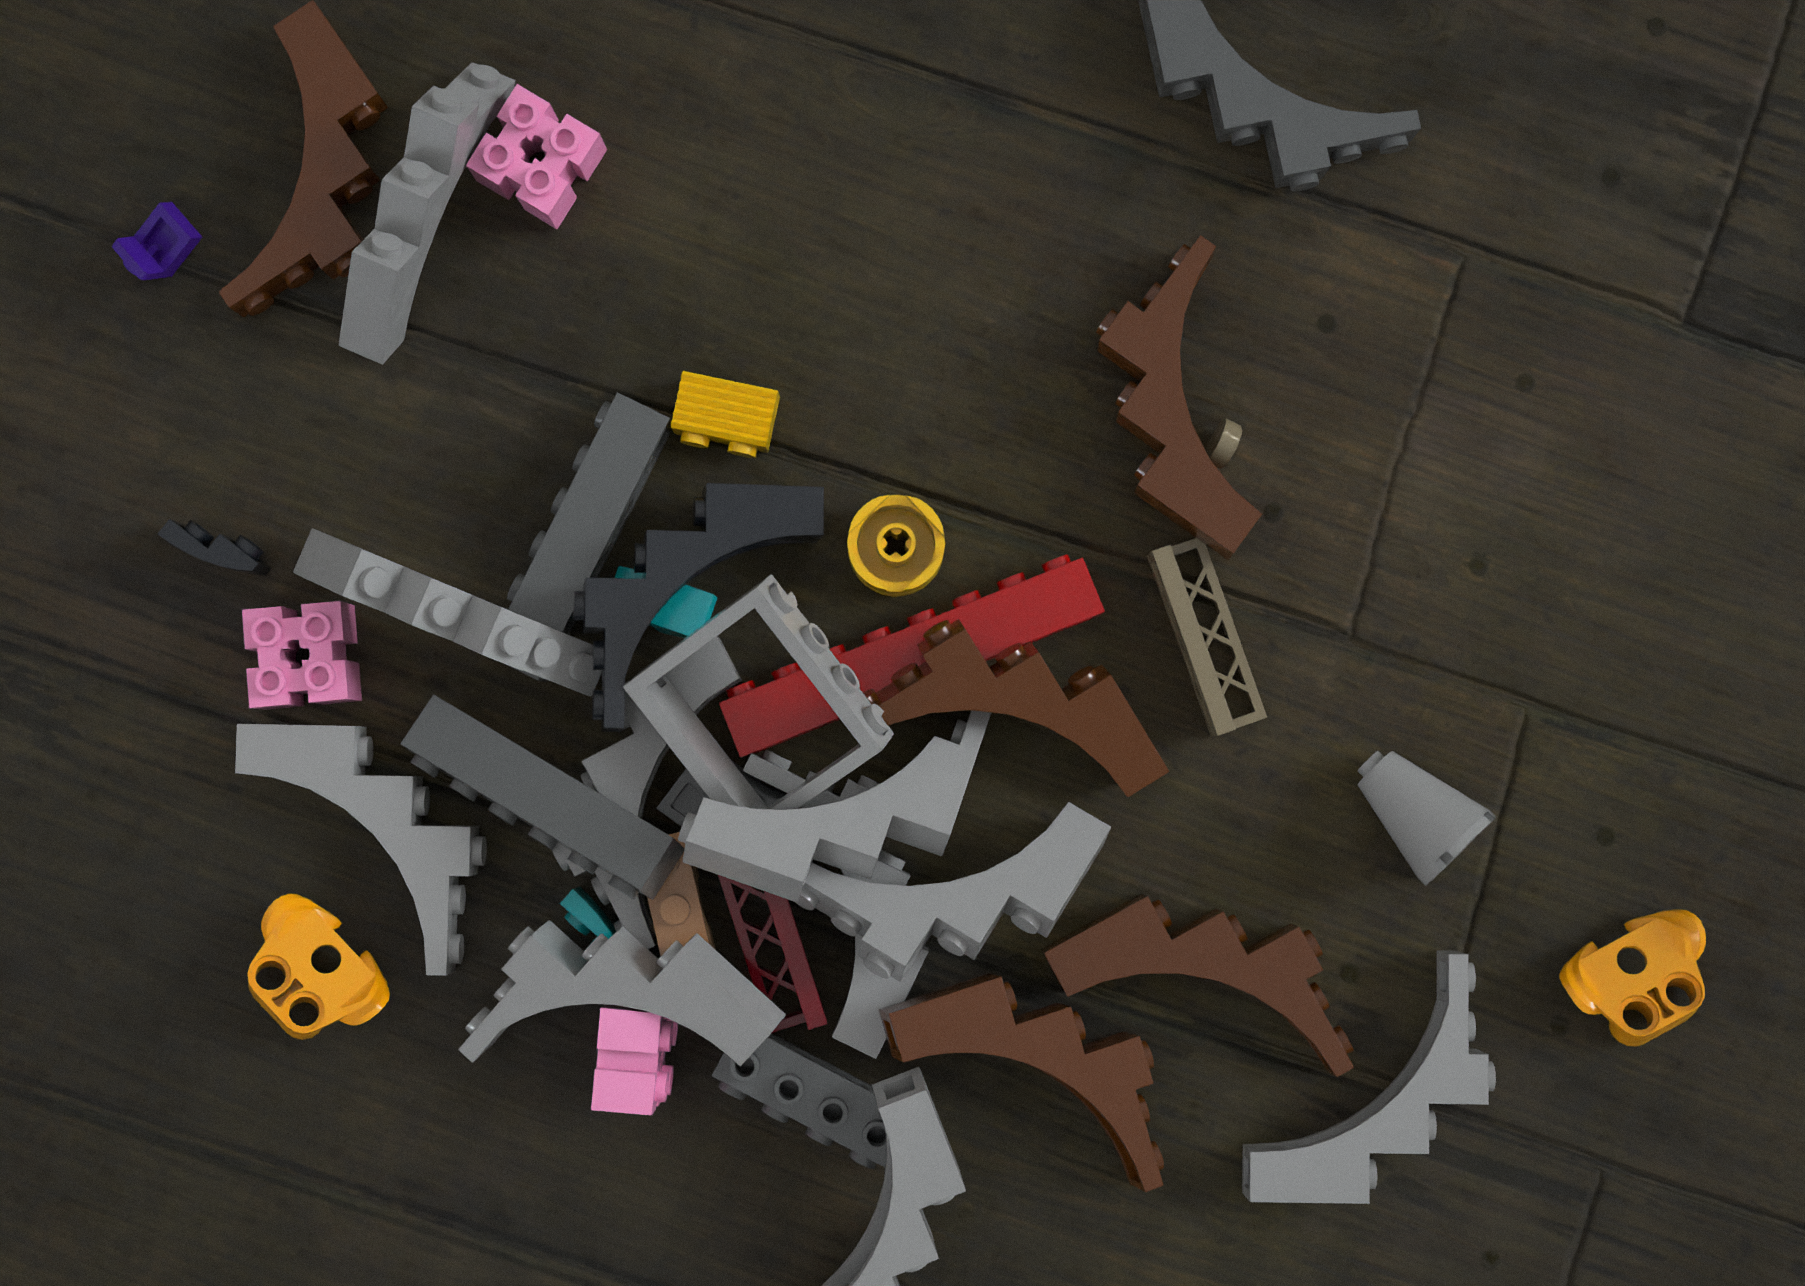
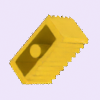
[671,371,780,458]

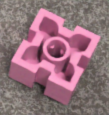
[466,84,607,229]
[242,601,362,710]
[591,1005,678,1115]

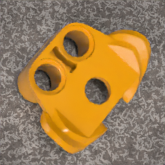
[247,894,390,1040]
[1559,909,1706,1047]

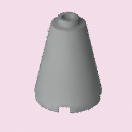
[1357,751,1496,886]

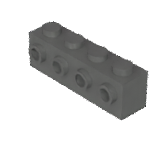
[712,1033,886,1170]

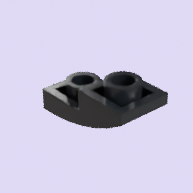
[158,519,271,576]

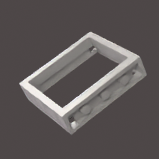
[623,574,894,810]

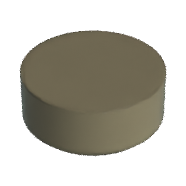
[1206,418,1242,469]

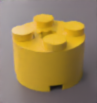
[847,495,945,597]

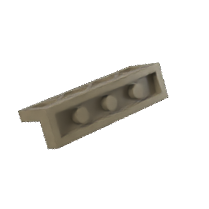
[1147,538,1267,737]

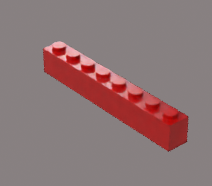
[719,554,1105,758]

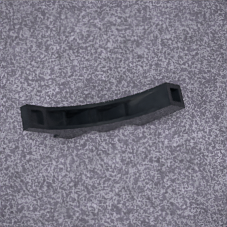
[573,483,824,732]

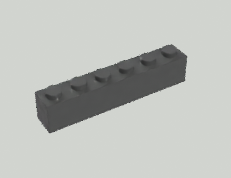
[506,392,672,683]
[401,695,685,900]

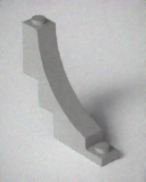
[678,710,991,903]

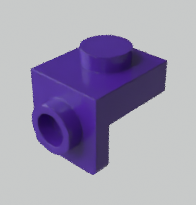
[112,202,203,281]

